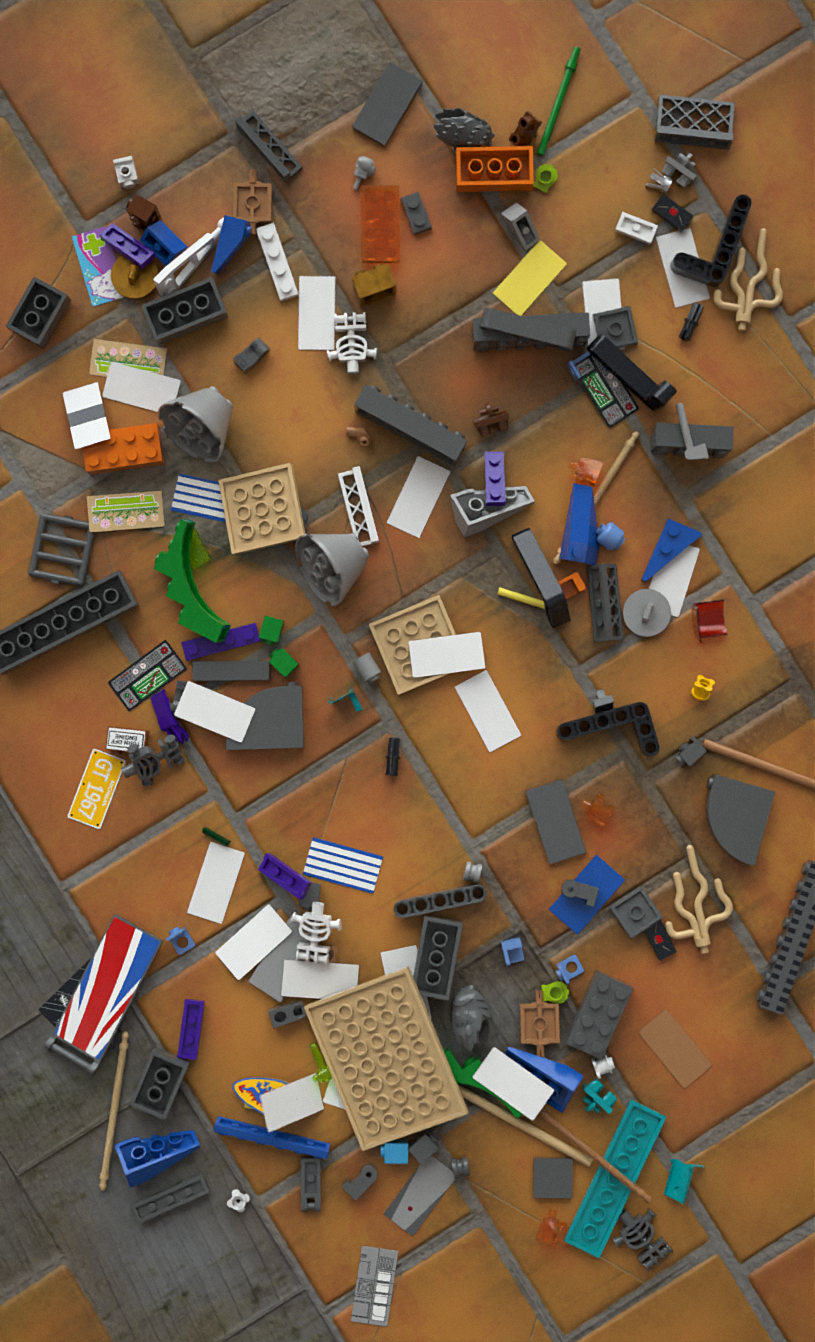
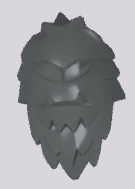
[433,108,495,149]
[451,985,491,1051]

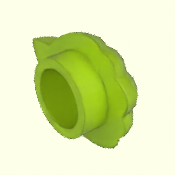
[533,164,558,193]
[541,981,569,1004]

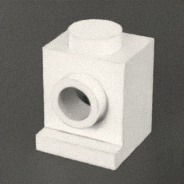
[113,156,139,189]

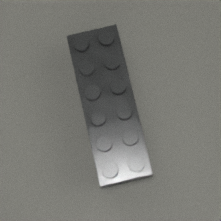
[472,312,590,352]
[354,385,467,466]

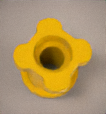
[691,675,715,701]

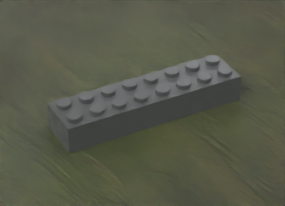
[0,570,140,675]

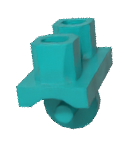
[582,1078,617,1114]

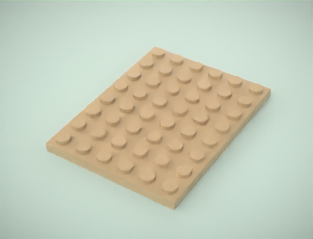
[304,966,468,1151]

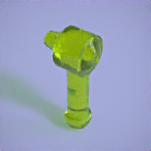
[309,1042,332,1083]

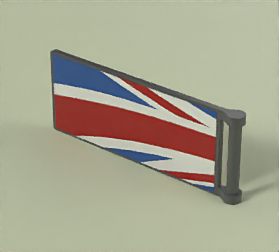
[44,914,163,1076]

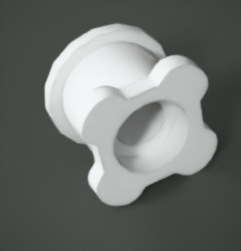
[591,1055,615,1079]

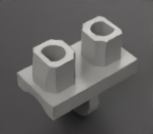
[662,153,697,188]

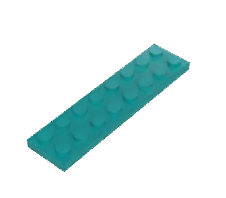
[564,1099,666,1258]

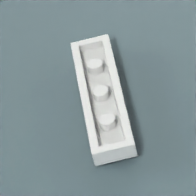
[256,223,299,301]

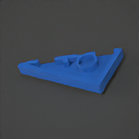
[641,518,702,582]

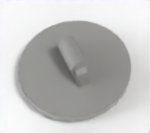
[623,589,671,637]

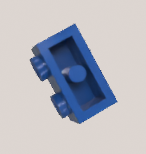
[140,220,188,266]

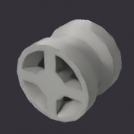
[463,861,482,883]

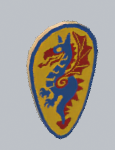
[232,1077,289,1115]

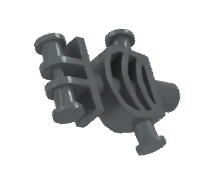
[121,735,184,786]
[612,1208,673,1271]

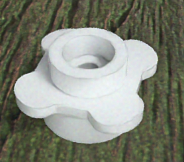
[227,1189,250,1212]

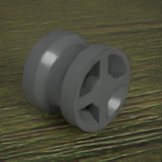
[451,1156,470,1178]

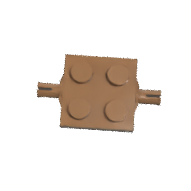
[233,169,272,236]
[520,990,560,1057]

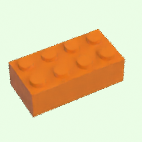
[456,146,534,192]
[83,423,165,475]

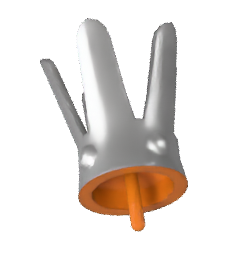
[645,168,675,193]

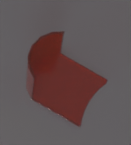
[692,599,728,643]

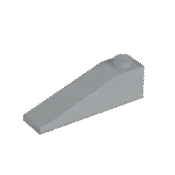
[450,486,535,538]

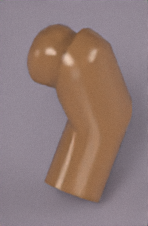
[346,426,371,447]

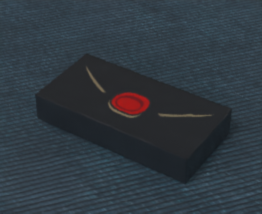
[651,194,694,233]
[644,920,677,961]

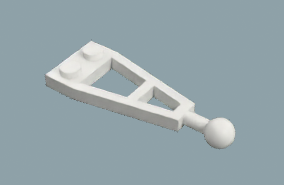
[153,218,224,298]

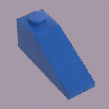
[211,215,252,274]

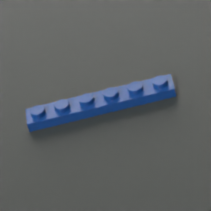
[213,1116,330,1159]

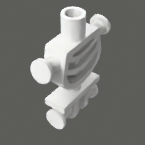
[327,312,377,374]
[291,902,342,965]

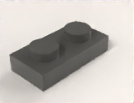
[401,192,432,235]

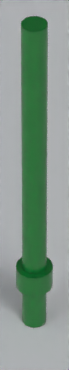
[537,47,581,156]

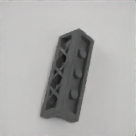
[235,110,303,183]
[587,564,624,642]

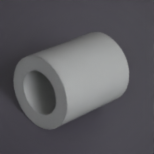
[353,652,381,683]

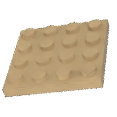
[218,463,306,555]
[369,595,456,695]

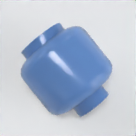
[596,522,625,551]

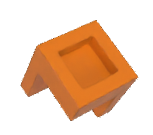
[558,572,586,599]

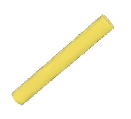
[497,587,545,609]

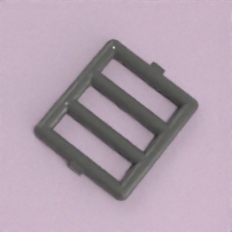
[28,513,95,586]

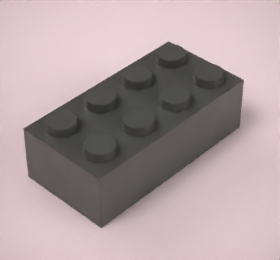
[141,277,229,346]
[650,423,734,459]
[413,914,463,1001]
[564,969,633,1060]

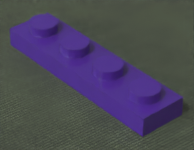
[181,623,261,661]

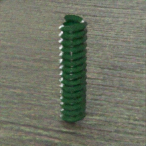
[202,827,231,846]

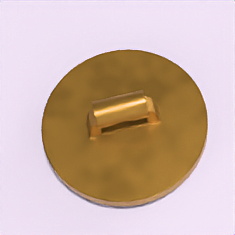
[111,255,159,299]

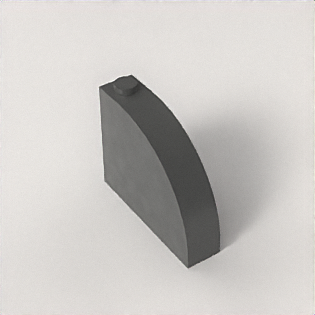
[226,682,304,750]
[705,774,775,866]

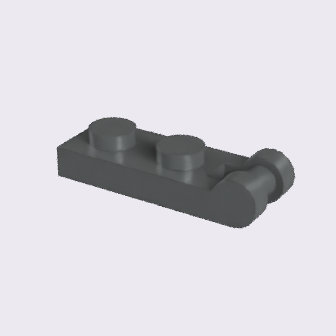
[301,1157,321,1212]

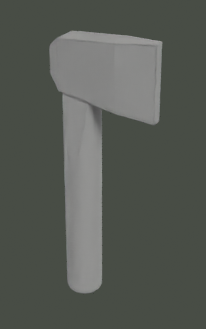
[676,403,709,460]

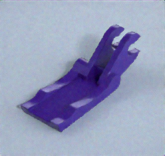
[150,689,189,744]

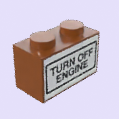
[106,726,149,755]

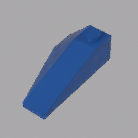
[559,483,599,565]
[505,1047,583,1113]
[115,1130,200,1188]

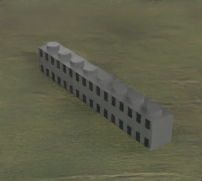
[756,860,815,1015]

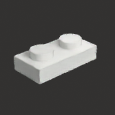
[615,212,658,245]

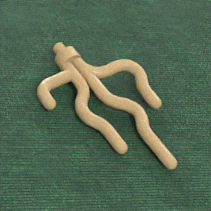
[714,228,783,331]
[665,845,733,954]

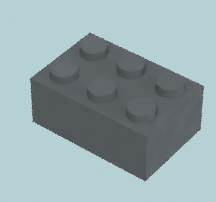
[6,277,71,350]
[129,1047,190,1120]

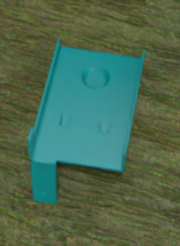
[328,686,362,712]
[663,1159,705,1204]

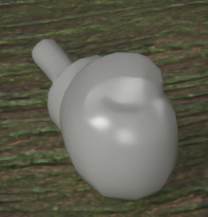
[353,156,376,190]

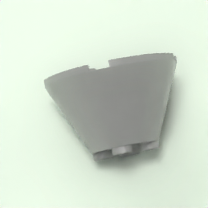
[158,386,234,463]
[295,533,369,606]

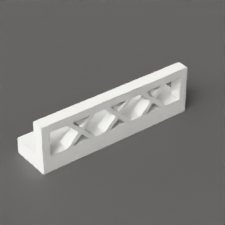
[338,466,379,546]

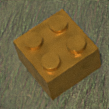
[352,264,396,308]

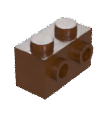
[126,194,161,230]

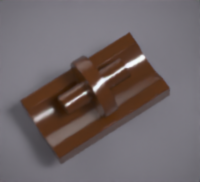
[509,111,542,146]
[473,402,510,436]

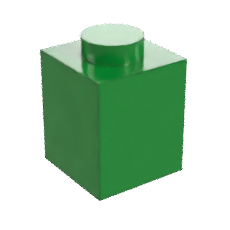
[259,616,284,646]
[269,648,300,678]

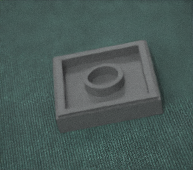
[592,306,638,348]
[609,886,663,940]
[533,1157,573,1198]

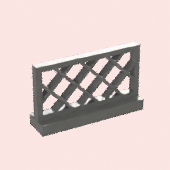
[654,95,735,150]

